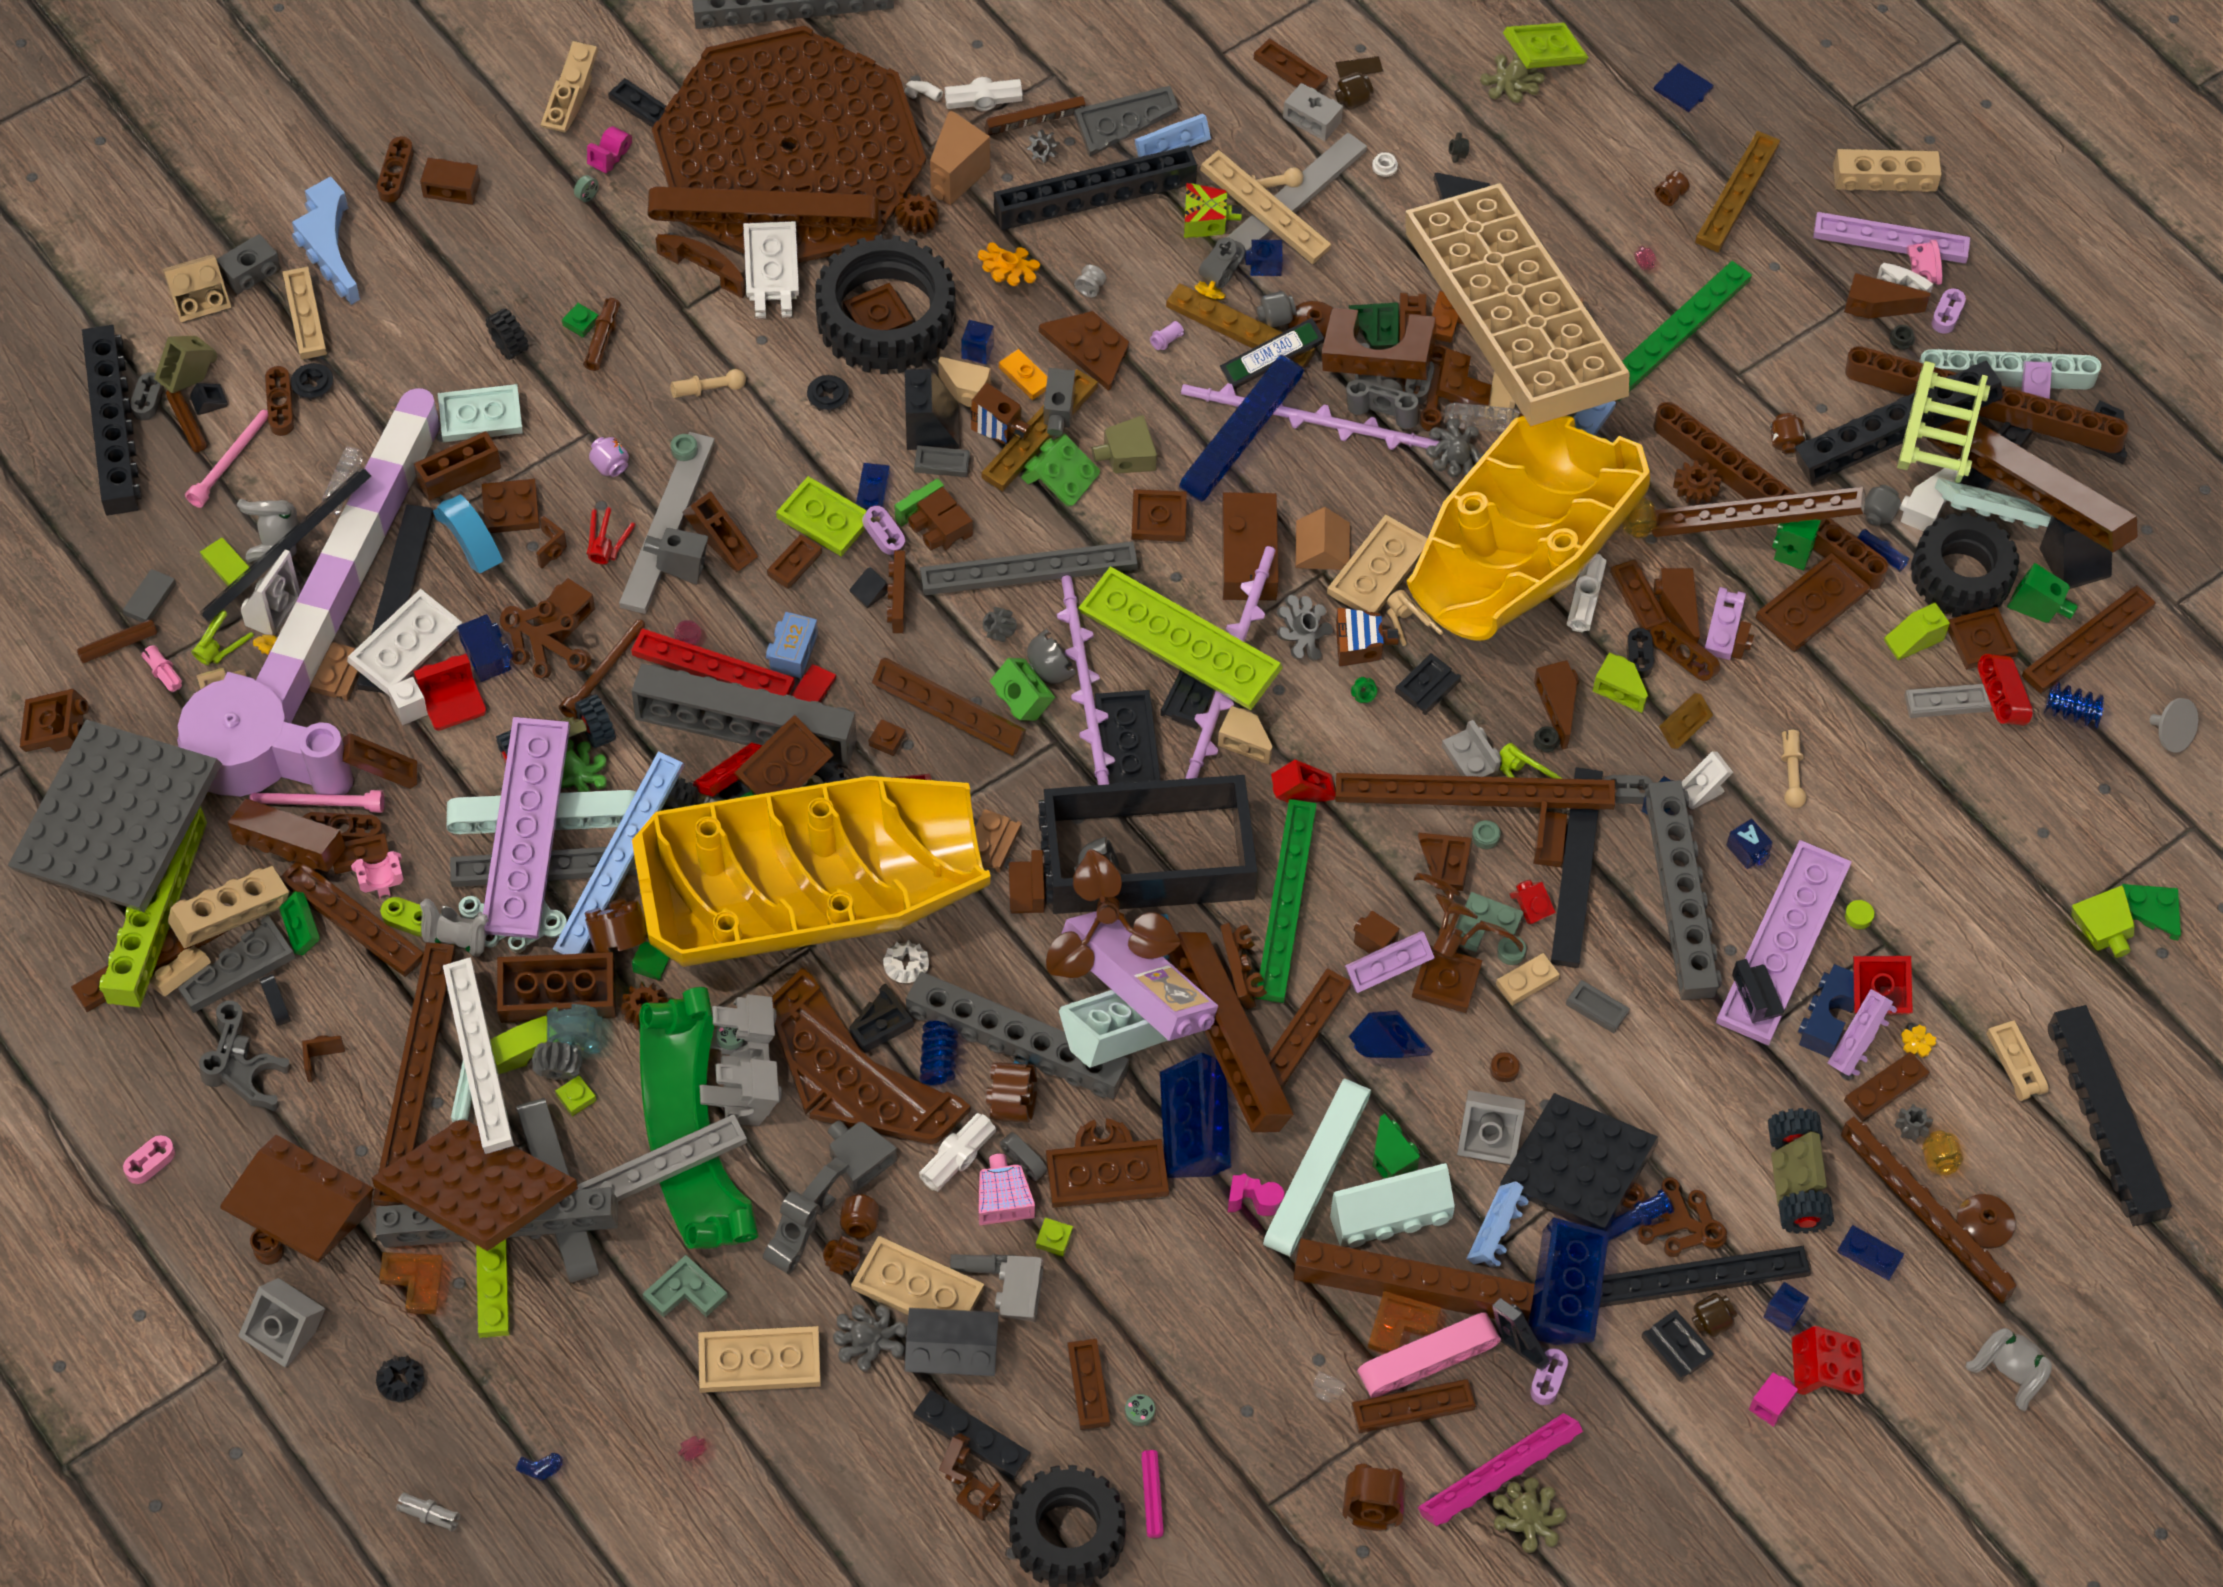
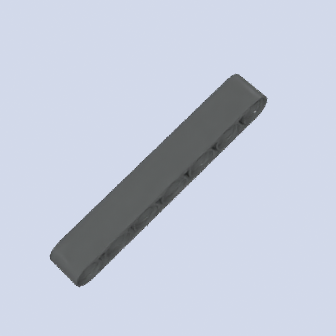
[516,1098,599,1283]

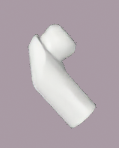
[904,81,943,102]

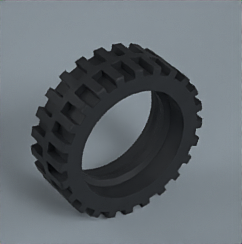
[815,235,956,374]

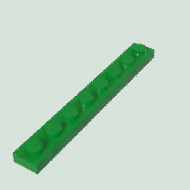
[1618,260,1752,401]
[1256,799,1317,1003]

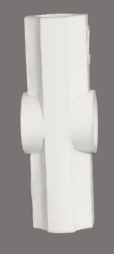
[944,77,1022,111]
[1567,554,1607,633]
[919,1113,996,1192]

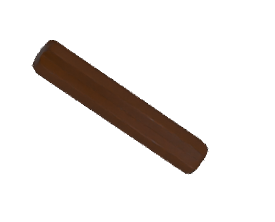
[166,390,207,453]
[77,619,157,663]

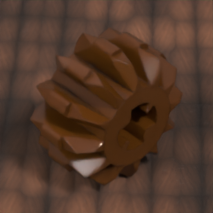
[895,192,939,236]
[620,982,669,1031]

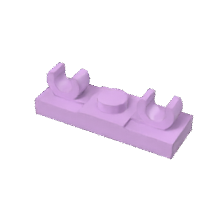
[1345,931,1435,993]
[1828,989,1897,1076]

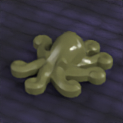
[1480,53,1545,103]
[1493,1477,1567,1553]

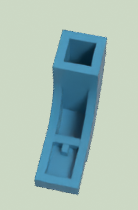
[433,494,503,574]

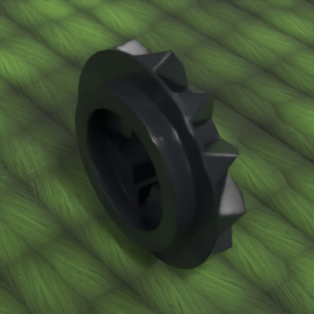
[291,363,334,401]
[807,375,849,413]
[376,1355,425,1402]

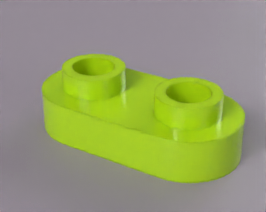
[380,897,422,937]

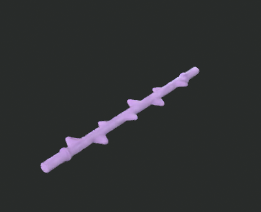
[1181,383,1440,450]
[1185,546,1276,779]
[1057,575,1115,785]

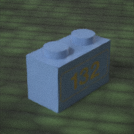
[766,612,818,678]

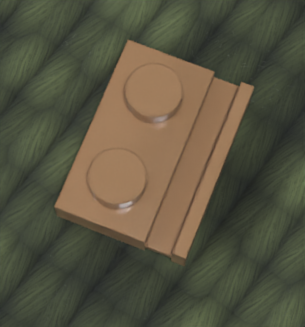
[309,642,360,701]
[975,809,1022,873]

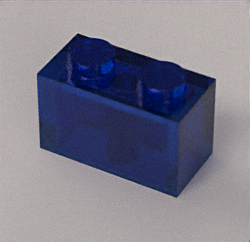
[457,614,513,682]

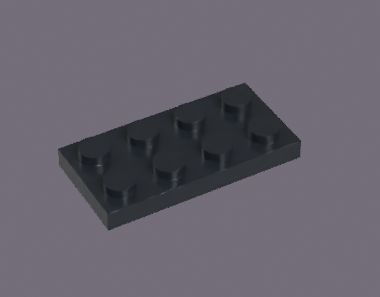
[1095,690,1160,784]

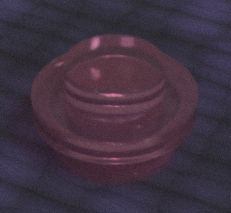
[1634,245,1656,271]
[674,620,702,645]
[677,1436,707,1462]

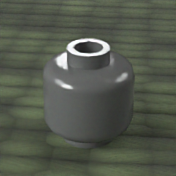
[1256,291,1296,328]
[1864,485,1901,526]

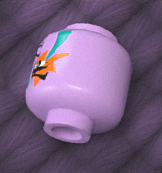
[589,437,629,477]

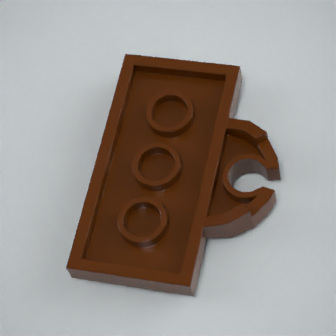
[1046,1118,1169,1208]

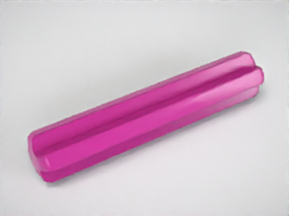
[1141,1450,1164,1538]

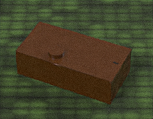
[1222,492,1278,601]
[497,952,616,1023]

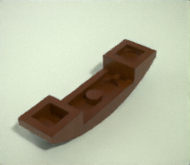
[655,234,745,299]

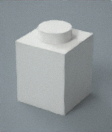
[387,677,428,726]

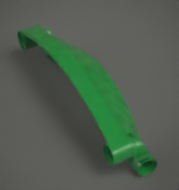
[639,987,759,1249]

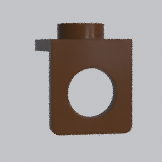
[536,516,567,568]
[302,1035,345,1082]
[956,1478,1002,1521]

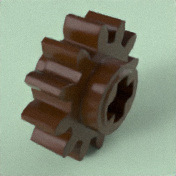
[1673,460,1721,505]

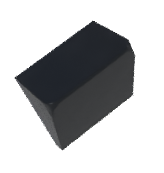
[190,383,228,415]
[849,567,888,609]

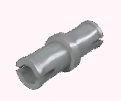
[396,1492,460,1532]

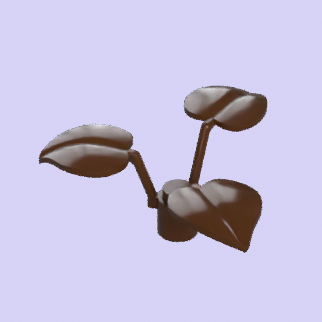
[1046,849,1181,978]
[1414,873,1524,958]

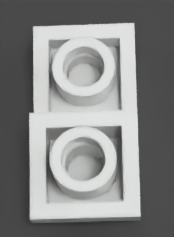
[1877,263,1933,292]

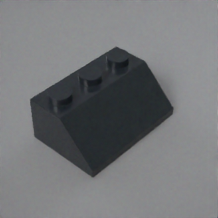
[904,1307,999,1376]

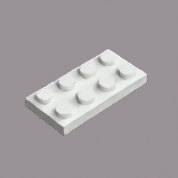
[347,589,462,695]

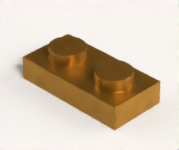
[1659,693,1713,749]

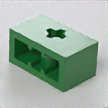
[1772,519,1821,571]

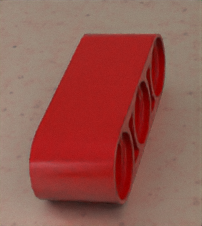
[1978,654,2033,726]

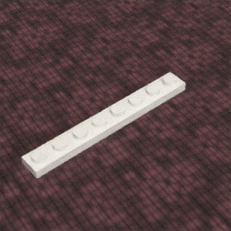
[443,957,514,1154]

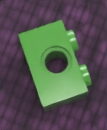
[990,658,1055,721]

